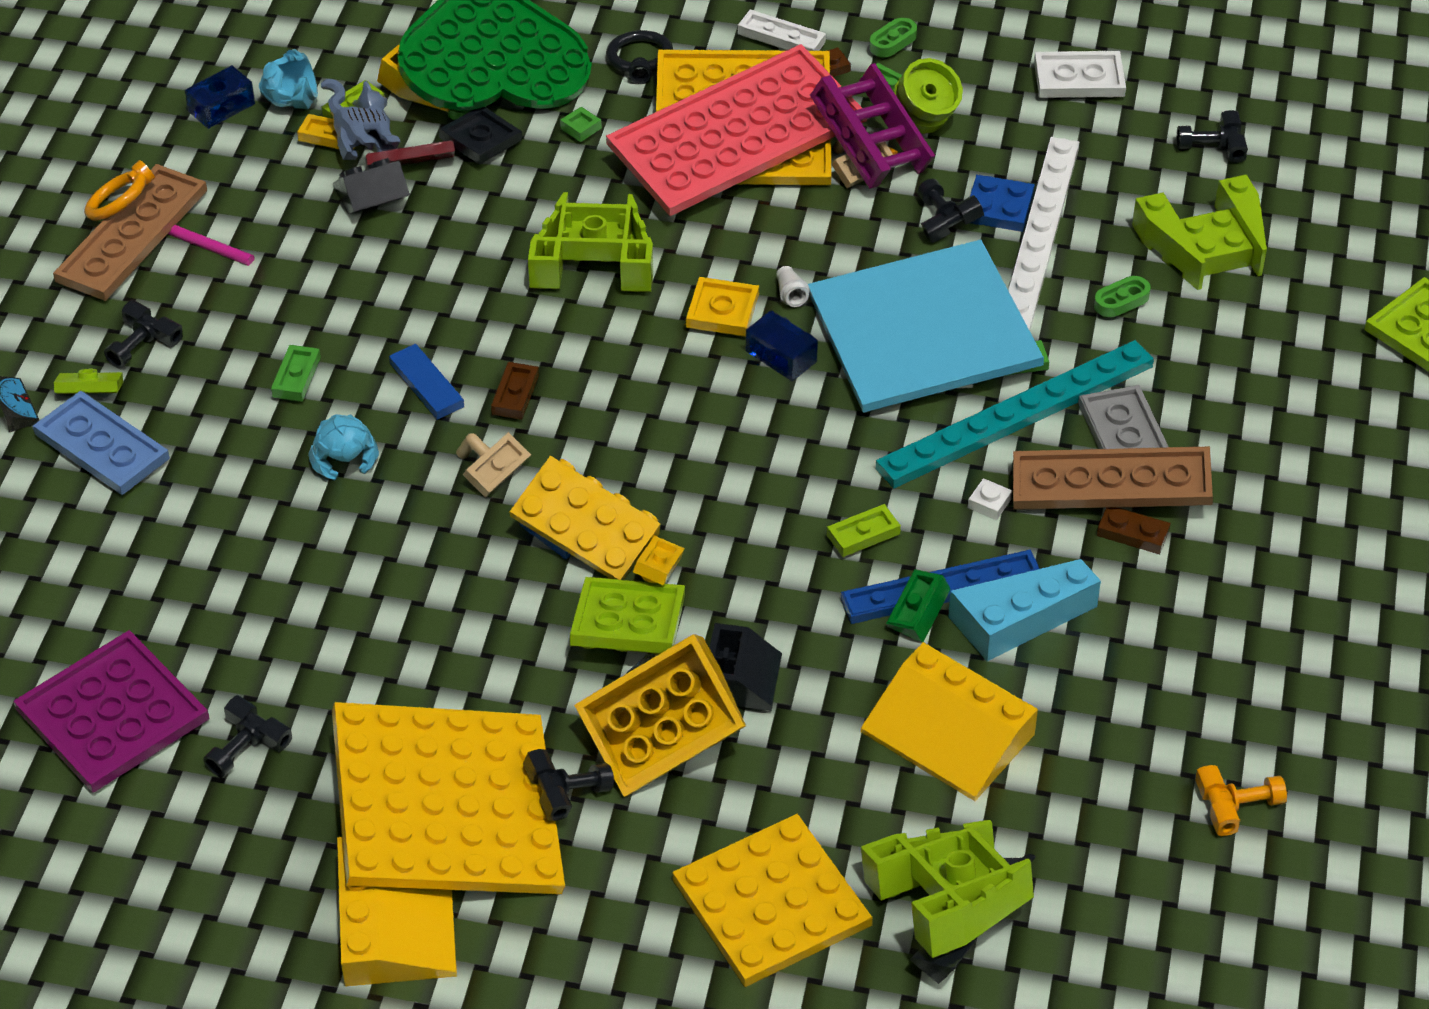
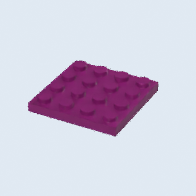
[13,630,210,793]

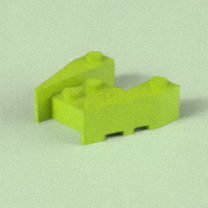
[1132,174,1267,290]
[528,192,653,292]
[861,820,1034,958]

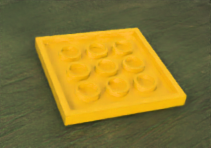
[672,813,873,987]

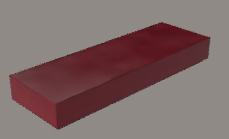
[365,140,455,170]

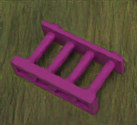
[810,63,935,189]

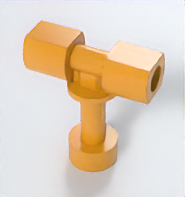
[1195,765,1287,836]

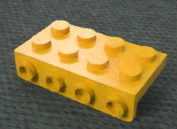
[509,456,661,580]

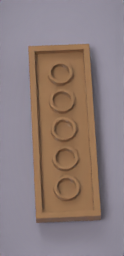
[53,164,207,301]
[1013,446,1213,509]

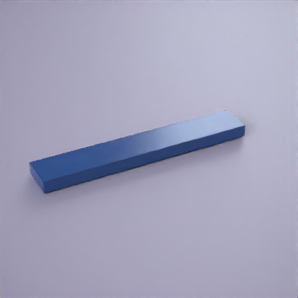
[841,549,1040,624]

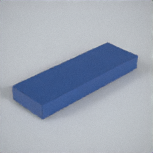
[389,344,464,420]

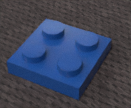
[970,174,1035,232]

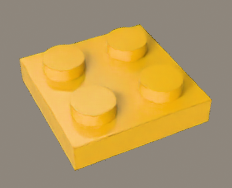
[686,277,759,337]

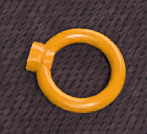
[84,160,155,221]

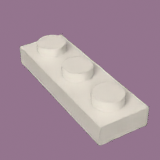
[738,9,826,51]

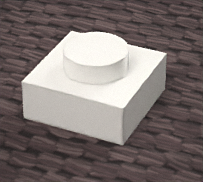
[968,478,1012,520]

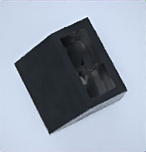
[333,158,410,214]
[709,623,782,711]

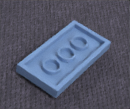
[33,391,170,495]

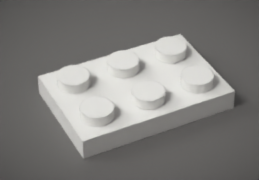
[1034,51,1126,98]

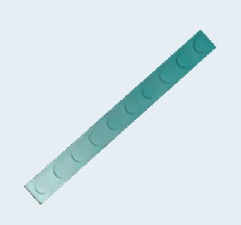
[875,340,1154,489]

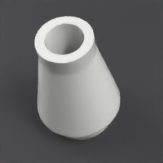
[776,266,810,307]

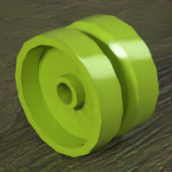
[892,58,963,134]

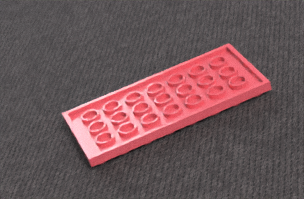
[606,44,867,216]

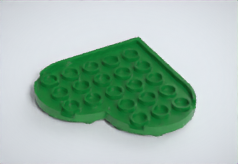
[397,0,592,110]

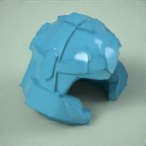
[259,48,318,109]
[308,414,379,480]

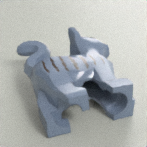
[321,79,401,160]

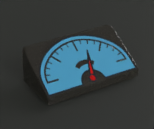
[0,376,40,432]

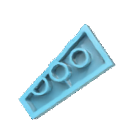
[948,559,1101,661]

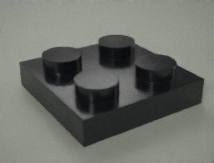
[439,107,522,164]

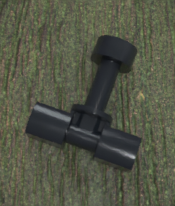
[1176,110,1248,163]
[918,179,984,243]
[104,300,183,369]
[203,695,292,778]
[523,749,614,821]

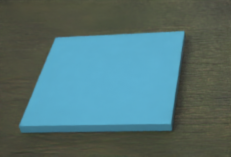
[808,240,1044,413]

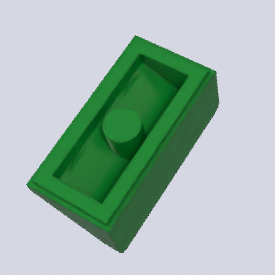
[886,569,950,642]

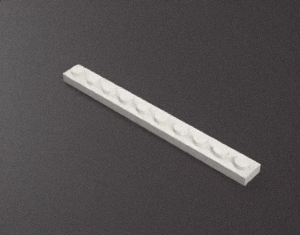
[1008,137,1080,331]

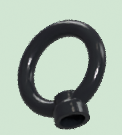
[606,30,673,84]

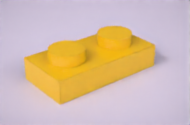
[297,114,356,150]
[633,536,685,585]

